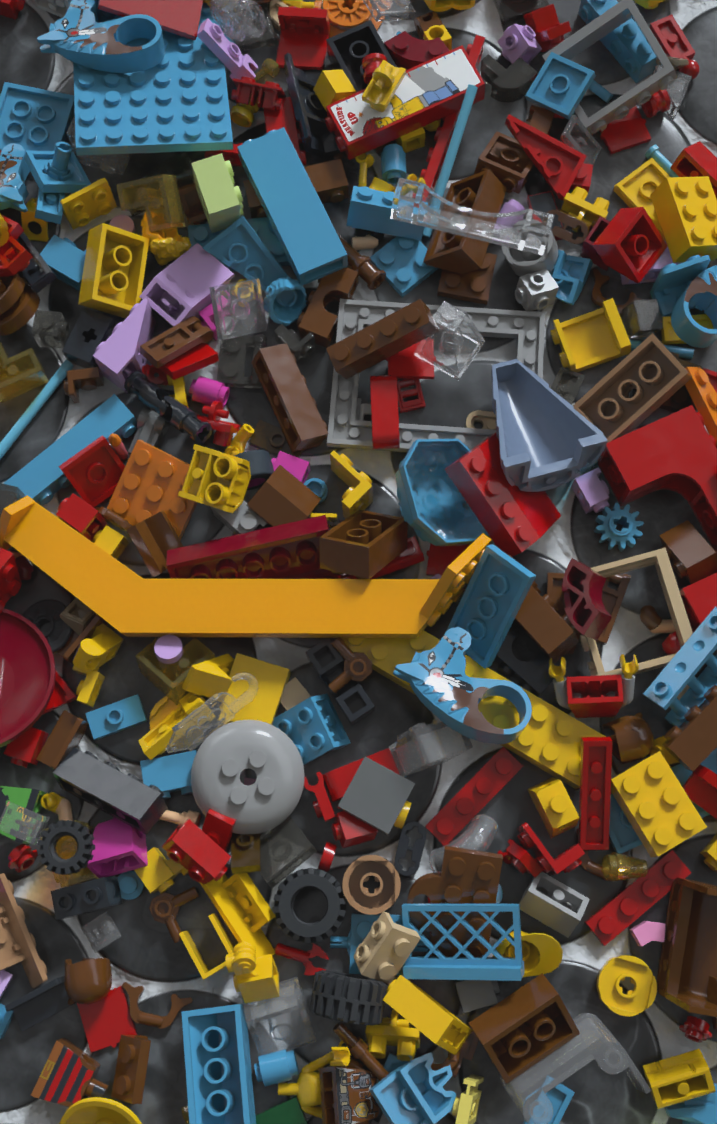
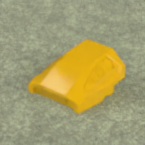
[178,444,251,514]

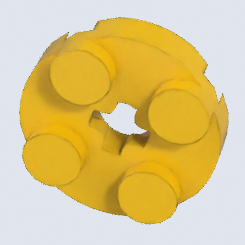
[597,955,657,1017]

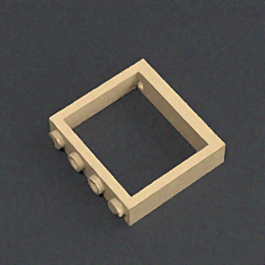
[579,548,693,676]

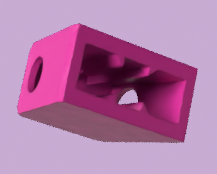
[87,817,148,878]

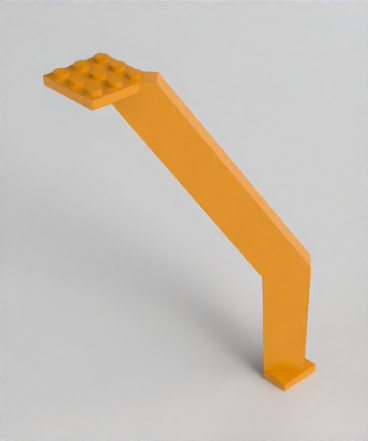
[0,495,492,638]

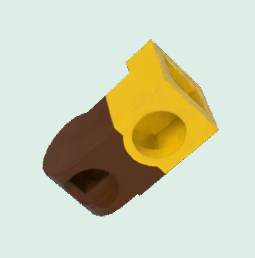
[414,11,452,51]

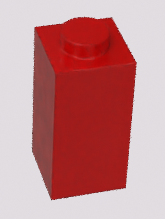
[162,819,231,885]

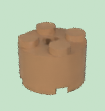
[342,855,401,915]

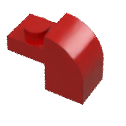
[523,4,571,52]

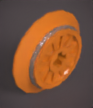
[315,0,384,38]

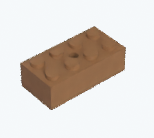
[573,333,692,443]

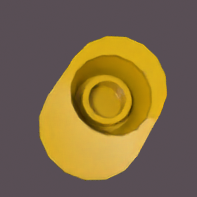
[492,931,563,978]

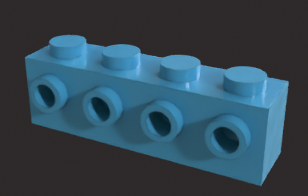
[578,0,657,84]

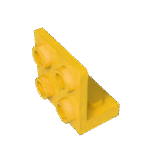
[60,178,117,230]
[330,450,373,519]

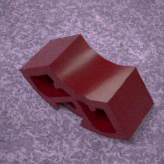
[384,31,449,70]
[562,558,612,641]

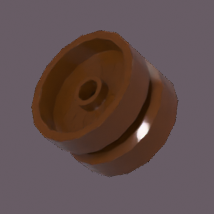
[0,273,40,336]

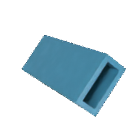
[237,127,348,286]

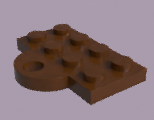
[407,846,503,957]

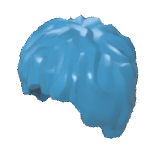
[263,276,307,326]

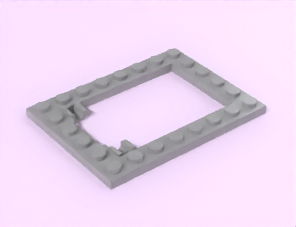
[327,299,545,452]

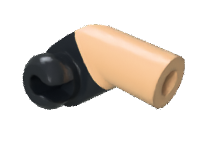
[352,231,385,250]

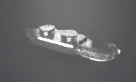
[166,672,258,753]

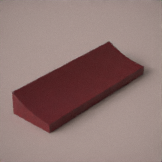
[166,515,335,579]

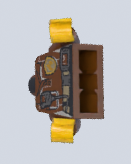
[319,1047,379,1124]

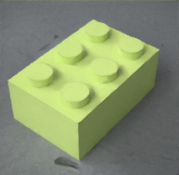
[191,153,244,233]

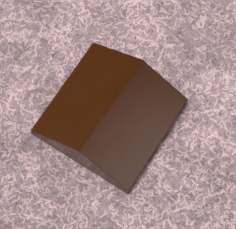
[246,465,321,527]

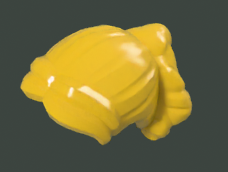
[141,212,191,266]

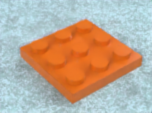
[107,440,198,540]

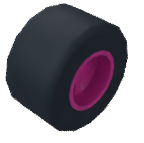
[235,450,274,491]

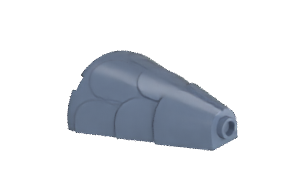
[491,359,608,492]

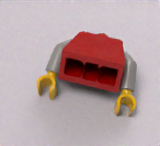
[549,654,639,718]

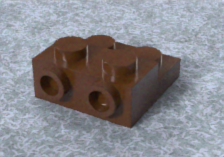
[474,131,535,194]

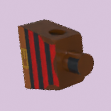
[31,1038,109,1107]

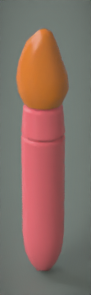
[108,433,128,460]

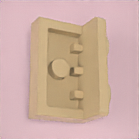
[354,911,421,984]

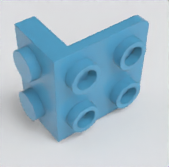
[650,255,711,318]

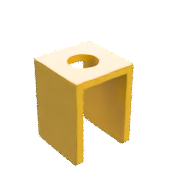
[179,913,234,980]

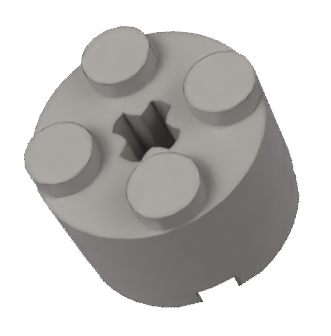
[502,217,558,276]

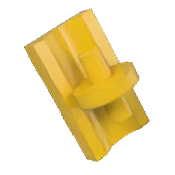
[362,60,406,112]
[561,187,609,232]
[366,1009,420,1062]

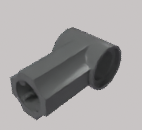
[128,407,170,455]

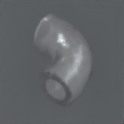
[429,814,498,873]

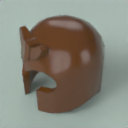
[602,713,654,764]
[64,958,112,1005]

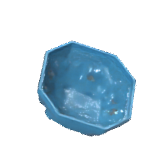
[395,439,489,547]

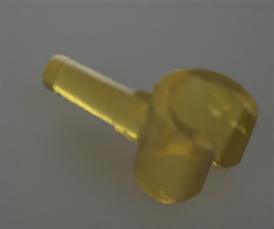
[254,58,280,81]

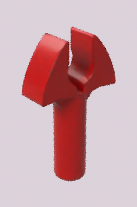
[275,943,329,976]

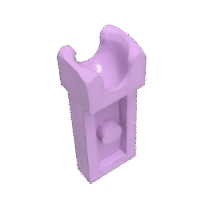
[197,18,258,80]

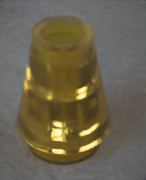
[602,852,648,881]

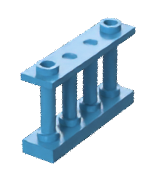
[643,606,717,727]

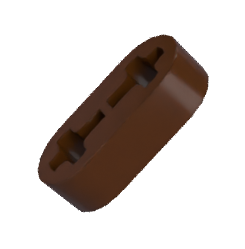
[542,210,590,244]

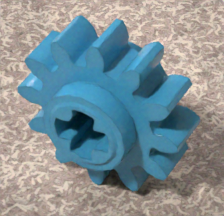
[594,503,644,552]

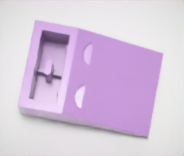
[139,243,235,326]
[93,298,156,393]

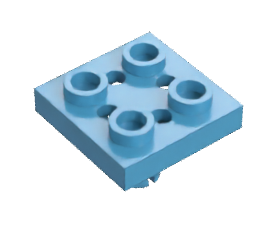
[24,141,91,193]

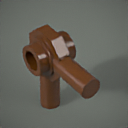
[328,637,372,694]
[149,886,199,944]

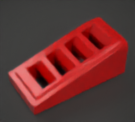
[387,361,426,413]

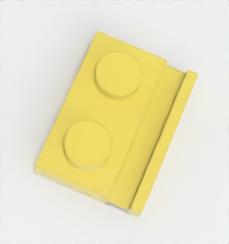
[452,1074,484,1124]

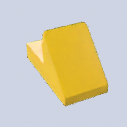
[182,653,235,700]

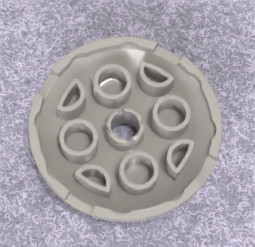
[191,720,304,834]

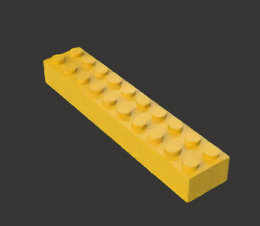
[341,630,606,789]

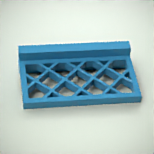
[402,904,525,981]

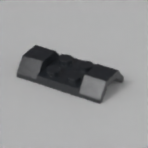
[284,53,342,158]

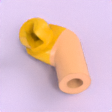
[41,792,73,821]

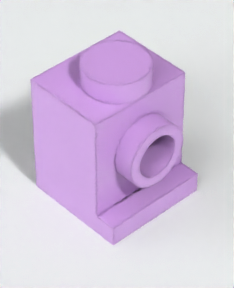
[571,467,610,514]

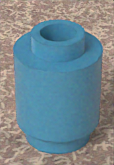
[381,144,407,185]
[254,1049,299,1087]

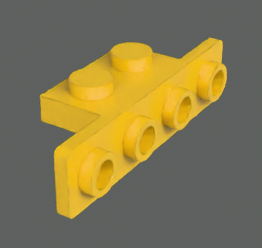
[200,872,276,957]

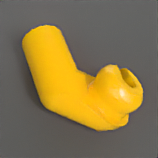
[224,424,254,456]

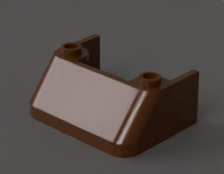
[657,877,717,1017]

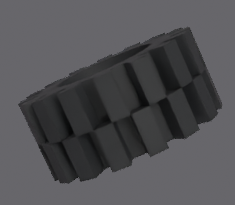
[37,820,95,875]

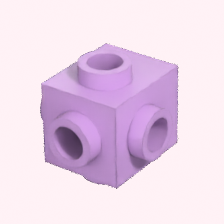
[498,23,542,67]

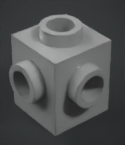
[515,269,559,311]

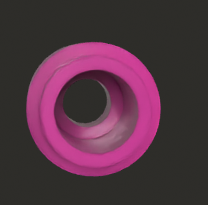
[189,376,230,408]

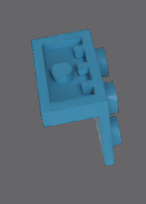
[272,693,351,766]

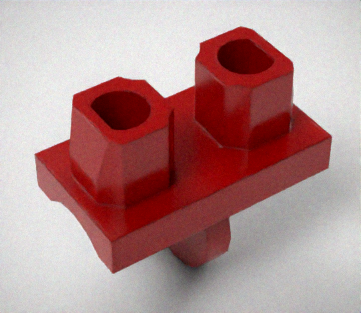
[190,400,240,446]

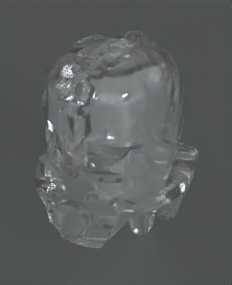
[210,0,268,41]

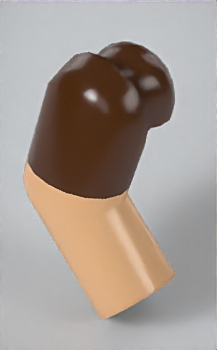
[640,605,675,633]

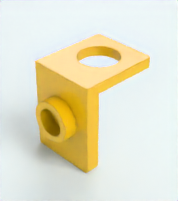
[21,198,49,242]

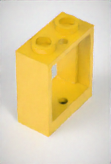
[383,975,472,1055]

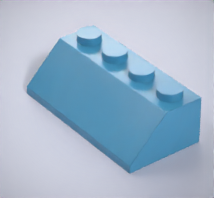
[181,1004,256,1124]

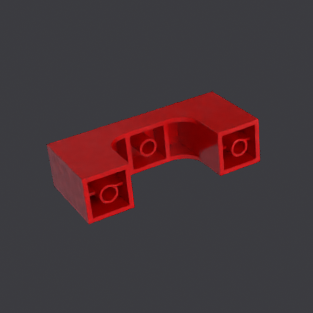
[596,405,717,633]

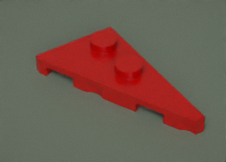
[504,114,587,201]

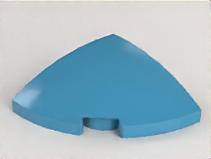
[550,250,593,305]

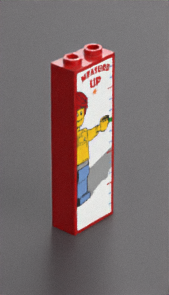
[325,45,485,160]

